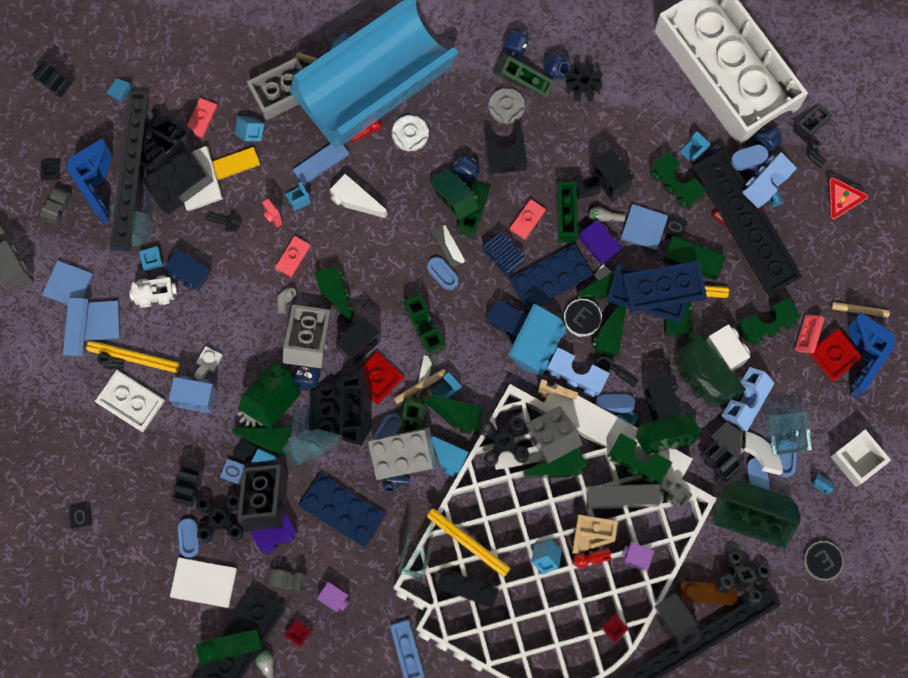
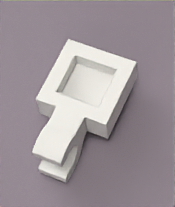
[194,346,223,380]

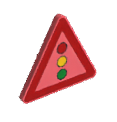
[830,178,868,219]

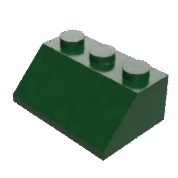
[238,361,301,429]

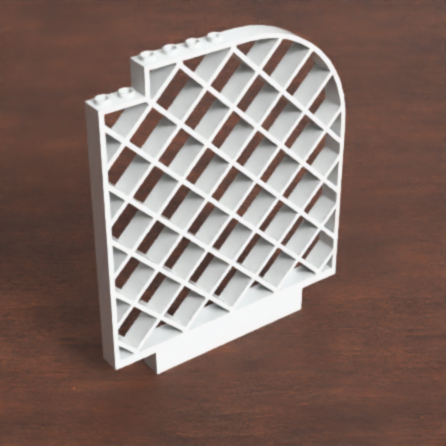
[394,383,717,678]

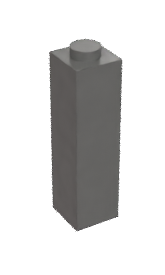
[586,484,663,509]

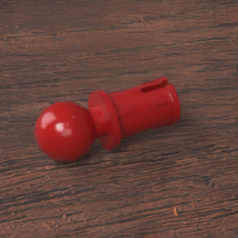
[351,120,381,143]
[573,548,612,569]

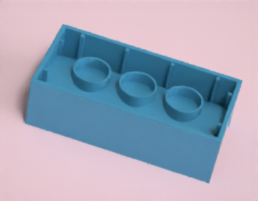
[290,0,459,150]

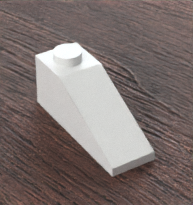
[330,174,387,218]

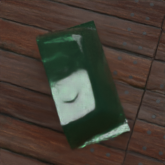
[674,330,746,408]
[711,480,801,549]

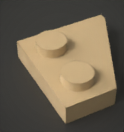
[538,379,578,400]
[572,515,618,554]

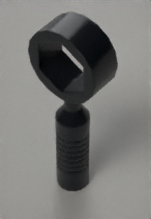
[596,354,638,387]

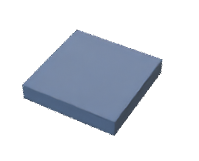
[621,204,668,251]
[42,261,93,305]
[84,301,120,341]

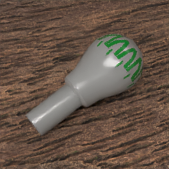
[589,206,625,223]
[255,651,274,678]

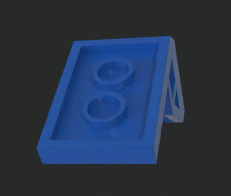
[67,139,113,225]
[848,312,896,398]

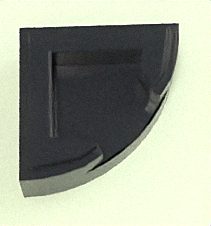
[233,439,259,459]

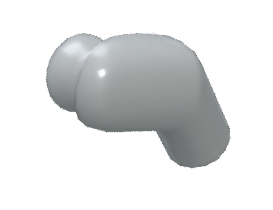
[277,288,296,314]

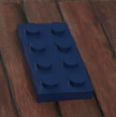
[509,244,594,312]
[623,261,707,313]
[606,264,687,323]
[299,473,386,548]

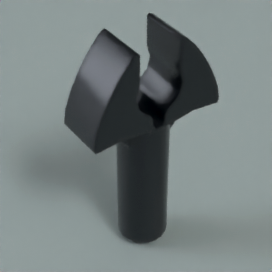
[206,212,242,232]

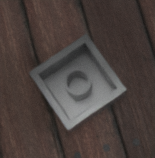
[0,240,33,293]
[526,406,583,463]

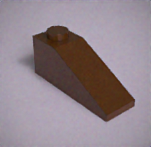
[678,582,738,606]

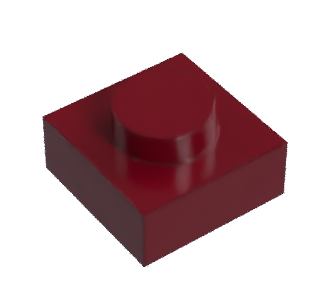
[600,614,629,643]
[285,620,313,648]

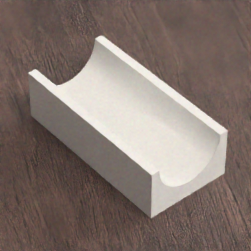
[655,0,808,147]

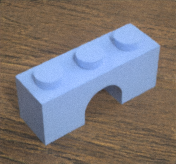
[742,152,797,208]
[547,348,610,397]
[722,367,774,432]

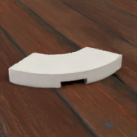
[743,432,783,475]

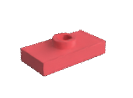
[187,98,218,139]
[262,199,282,228]
[509,200,546,240]
[275,236,311,278]
[795,315,825,353]

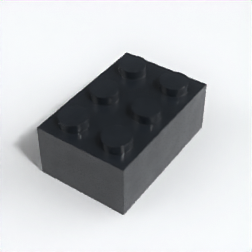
[142,147,214,215]
[237,464,288,531]

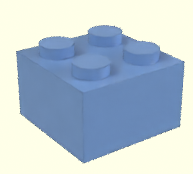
[169,375,217,414]

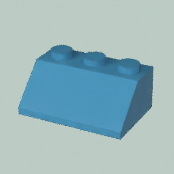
[508,304,567,376]

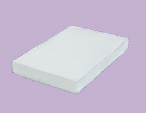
[185,146,223,211]
[95,370,165,432]
[170,558,237,608]

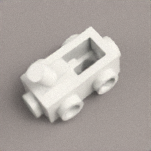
[129,276,177,308]

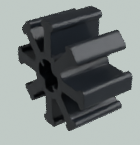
[31,60,72,98]
[566,62,603,102]
[700,440,742,482]
[171,464,203,507]

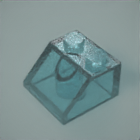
[109,205,153,247]
[764,410,813,455]
[283,429,342,467]

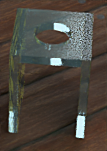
[398,537,433,580]

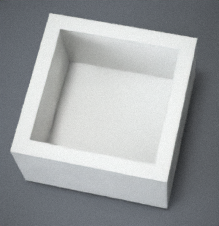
[704,324,750,376]
[831,429,891,487]

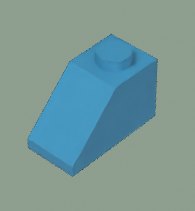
[432,436,468,477]

